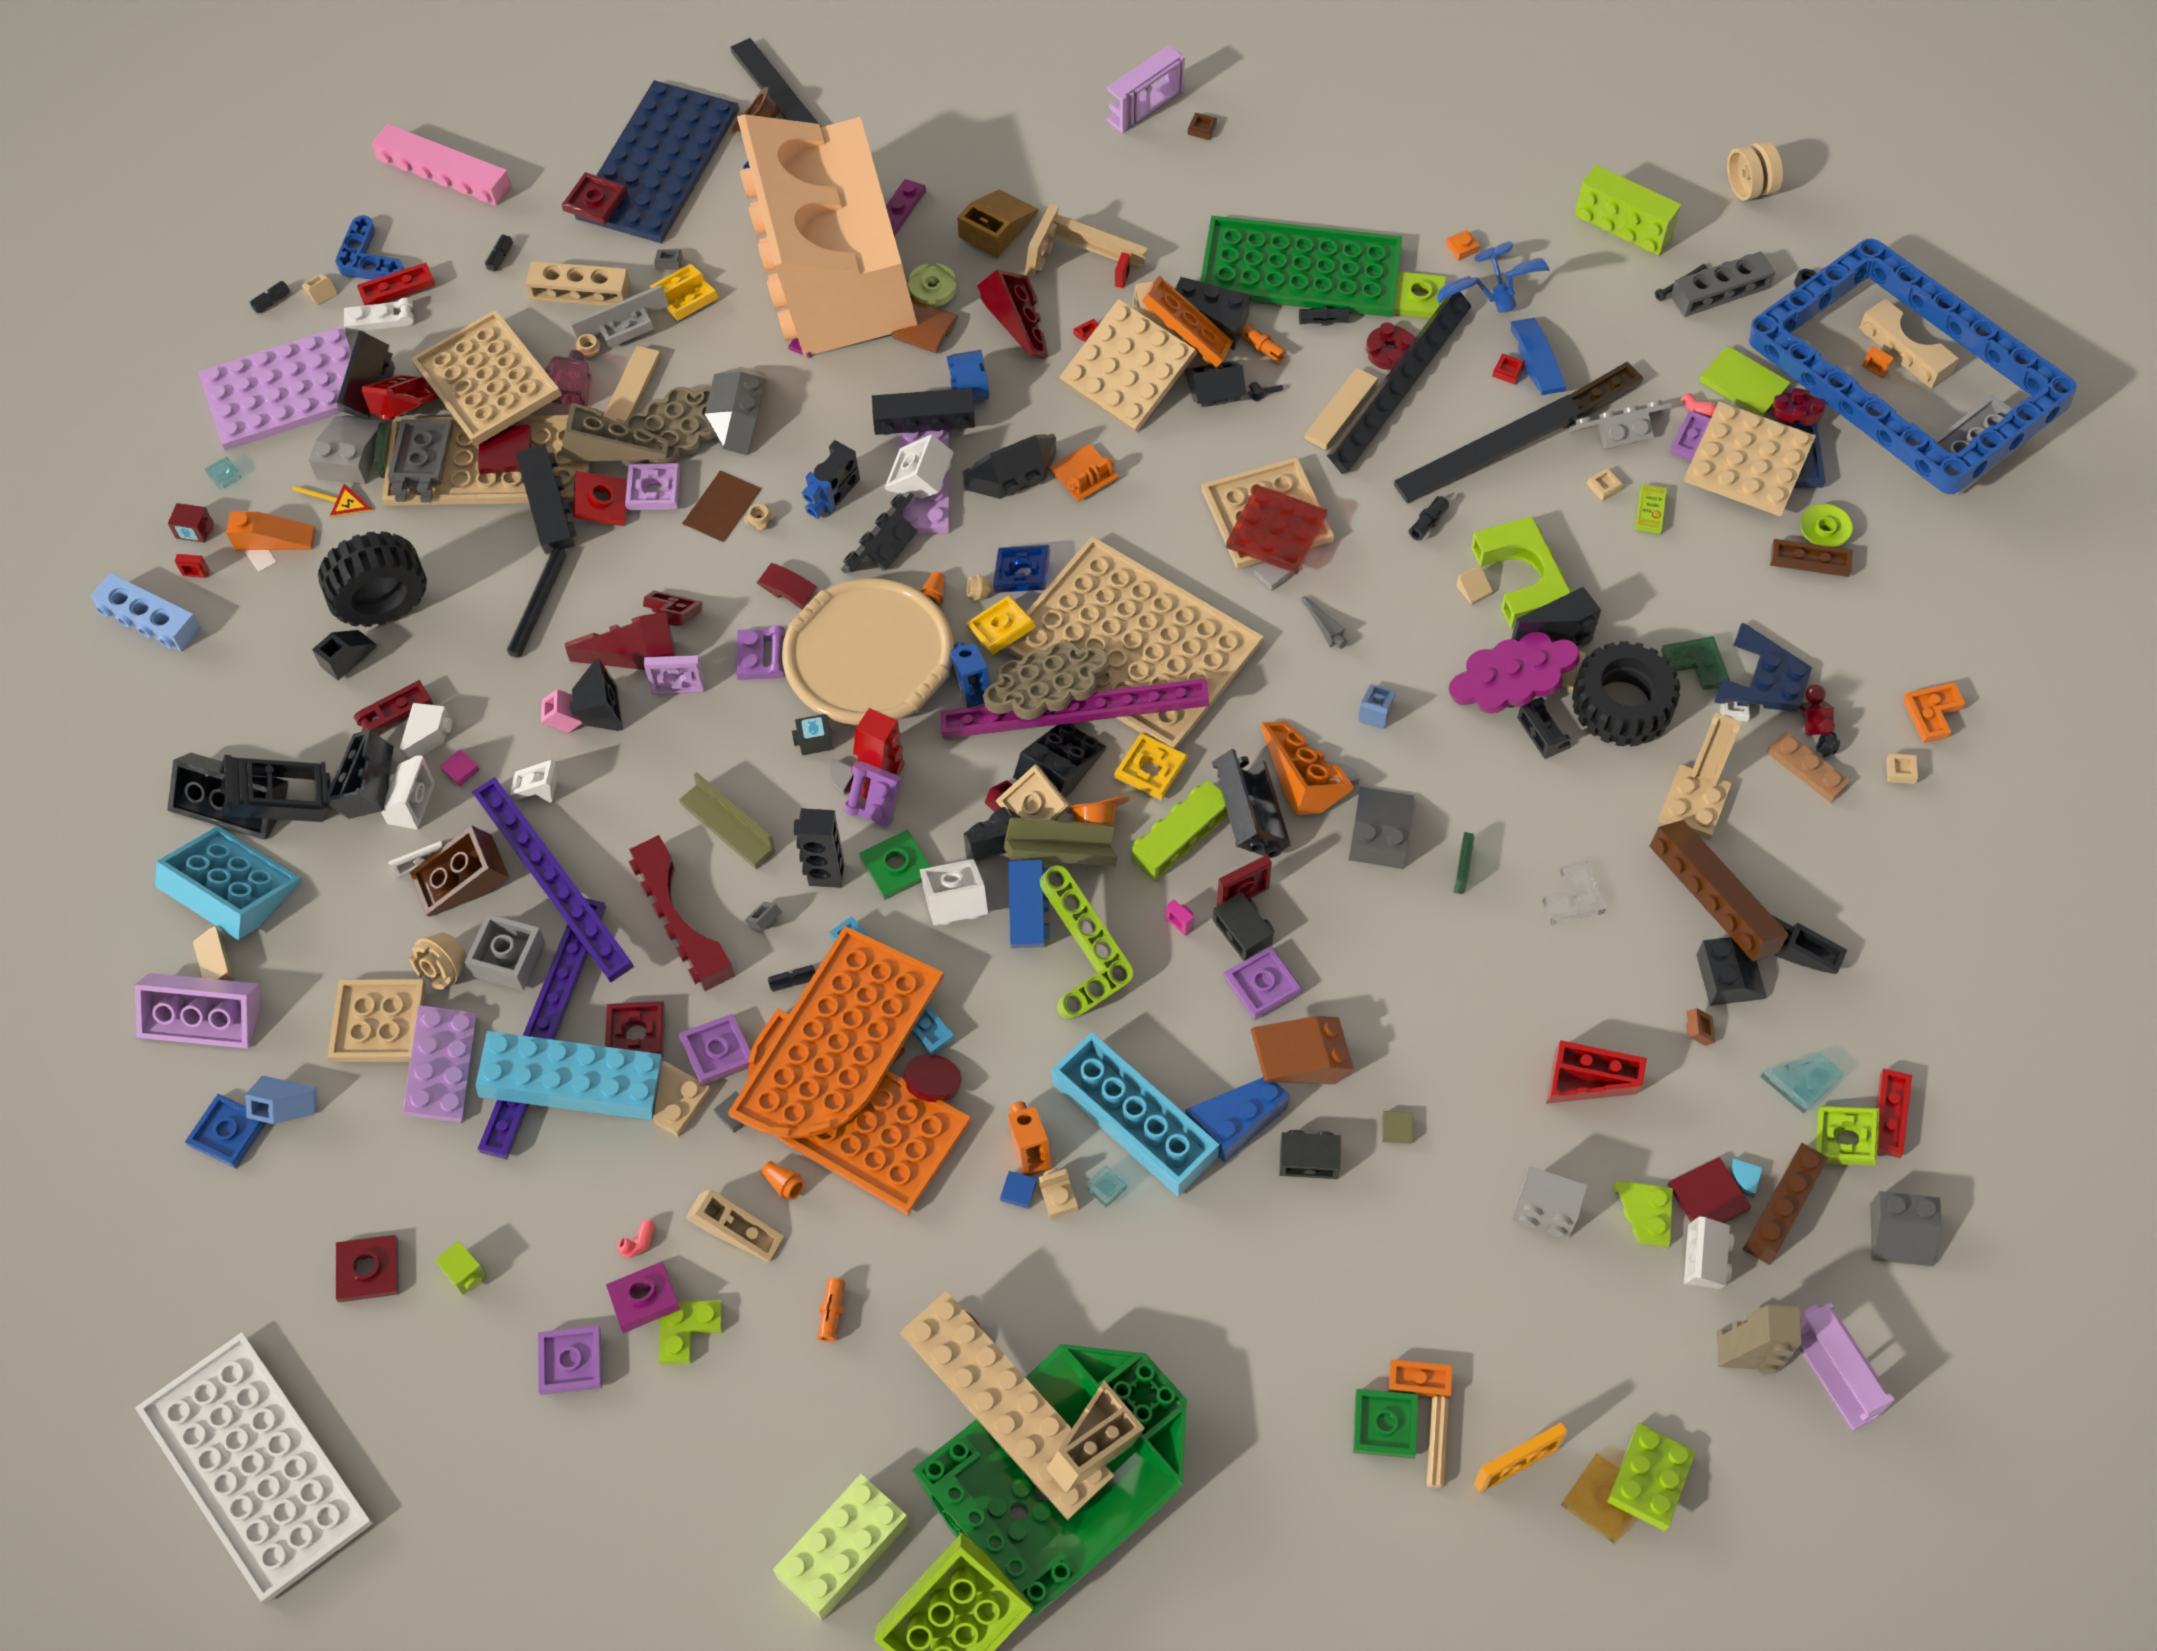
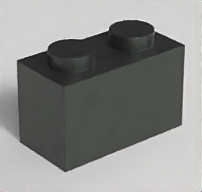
[1213,892,1274,961]
[1279,1130,1341,1179]

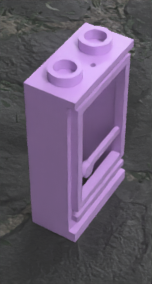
[1107,45,1185,133]
[1799,1302,1895,1431]

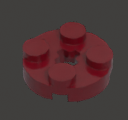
[1366,322,1415,370]
[1773,388,1826,425]

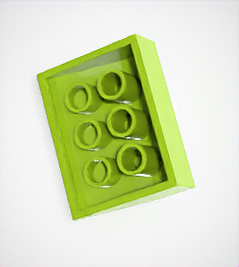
[874,1532,1033,1651]

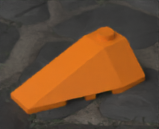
[1261,721,1354,815]

